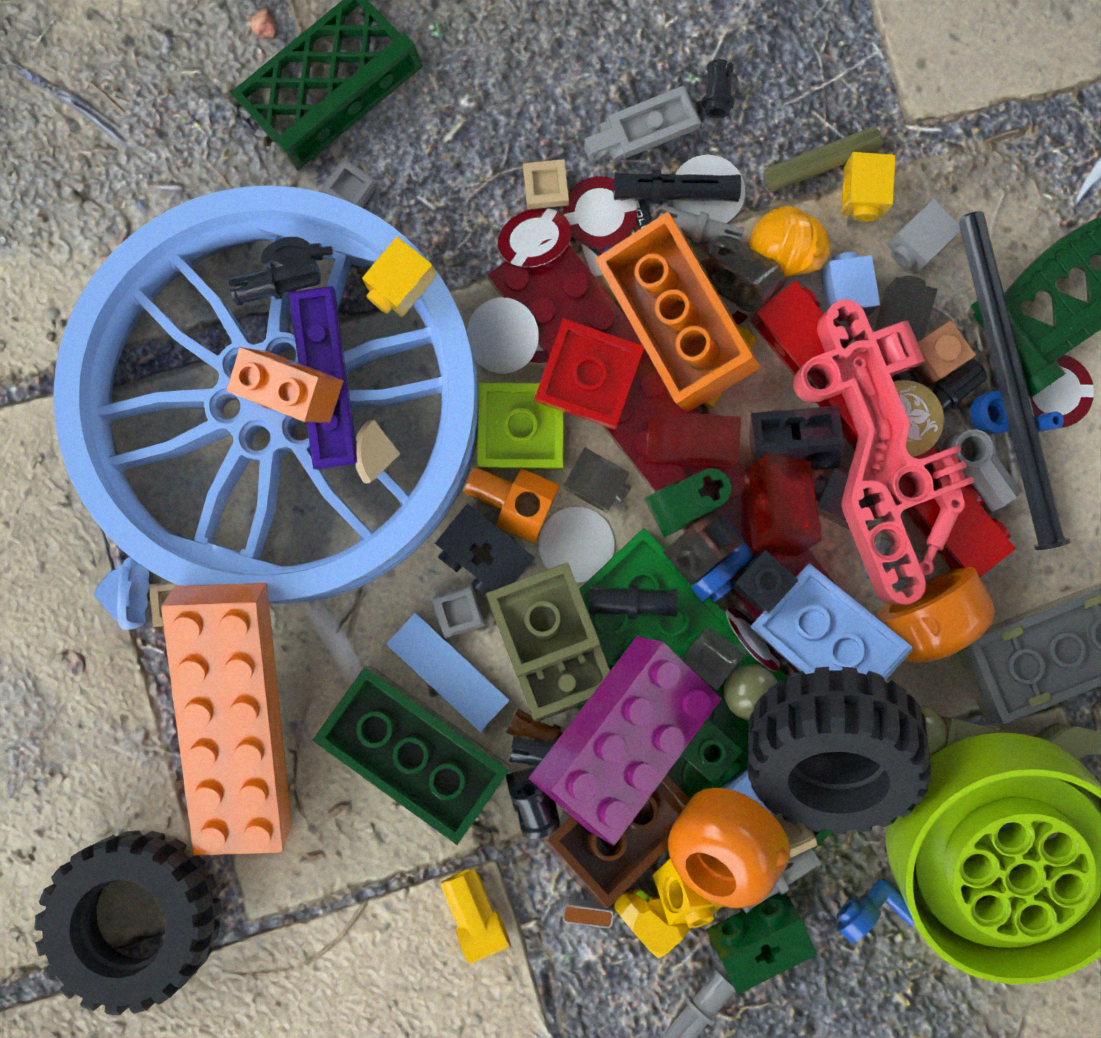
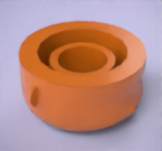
[874,567,995,663]
[668,788,790,908]

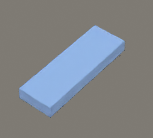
[386,613,510,732]

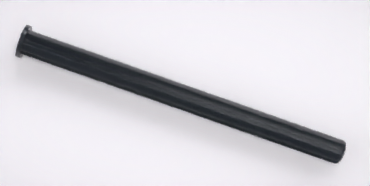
[958,211,1071,550]

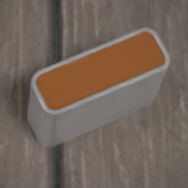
[562,898,613,928]

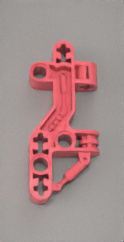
[793,299,975,605]

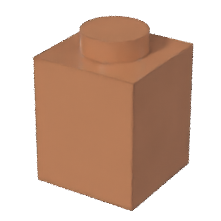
[912,320,976,387]

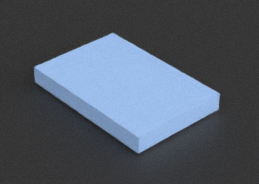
[750,563,913,681]

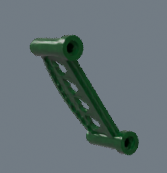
[970,216,1101,398]

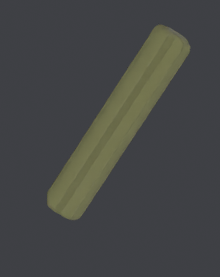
[763,126,883,192]

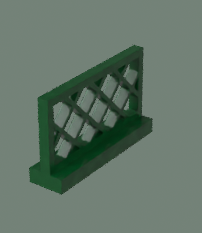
[230,0,423,171]

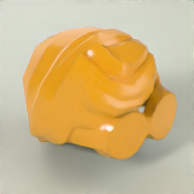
[748,206,830,278]

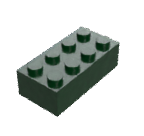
[312,666,511,845]

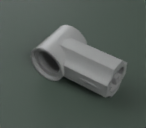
[942,429,1022,513]

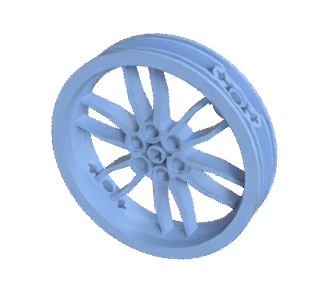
[54,186,479,604]

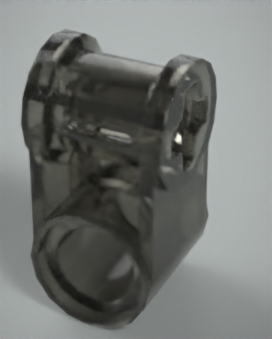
[704,235,785,312]

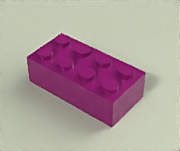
[528,636,721,845]

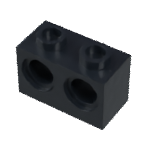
[749,405,845,475]

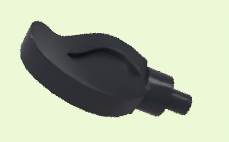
[261,237,333,266]

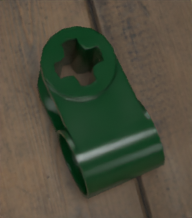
[644,468,732,538]

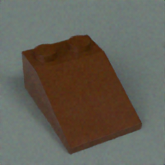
[539,774,690,909]

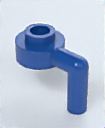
[970,391,1064,435]
[691,516,753,603]
[837,879,915,943]

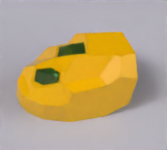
[614,888,691,958]

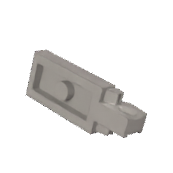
[583,86,701,163]

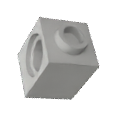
[887,199,961,275]

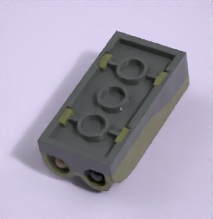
[957,583,1101,725]

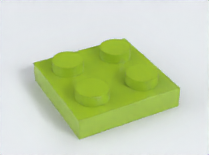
[477,382,563,470]

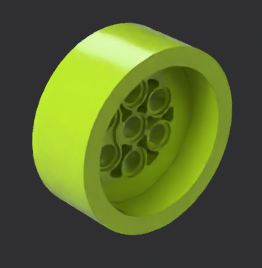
[886,733,1101,984]

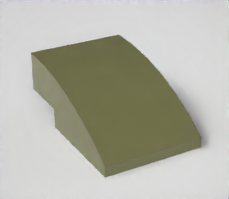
[486,562,610,723]

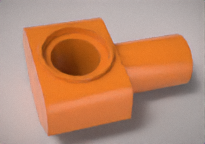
[463,467,560,543]

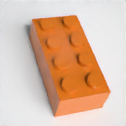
[595,212,762,413]

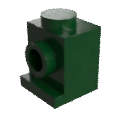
[681,718,743,784]

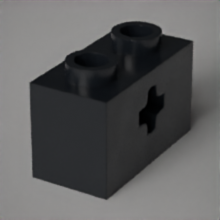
[434,503,535,597]

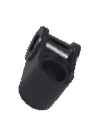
[506,766,560,839]

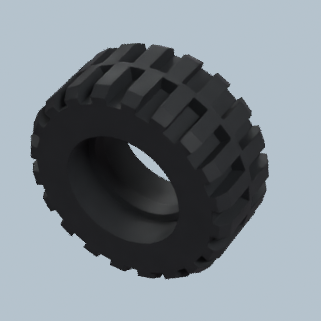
[748,666,931,834]
[34,830,221,1015]

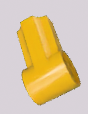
[440,867,511,965]

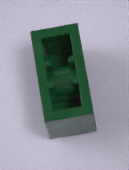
[706,893,817,995]

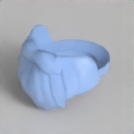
[94,557,150,630]

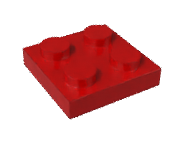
[534,318,644,430]

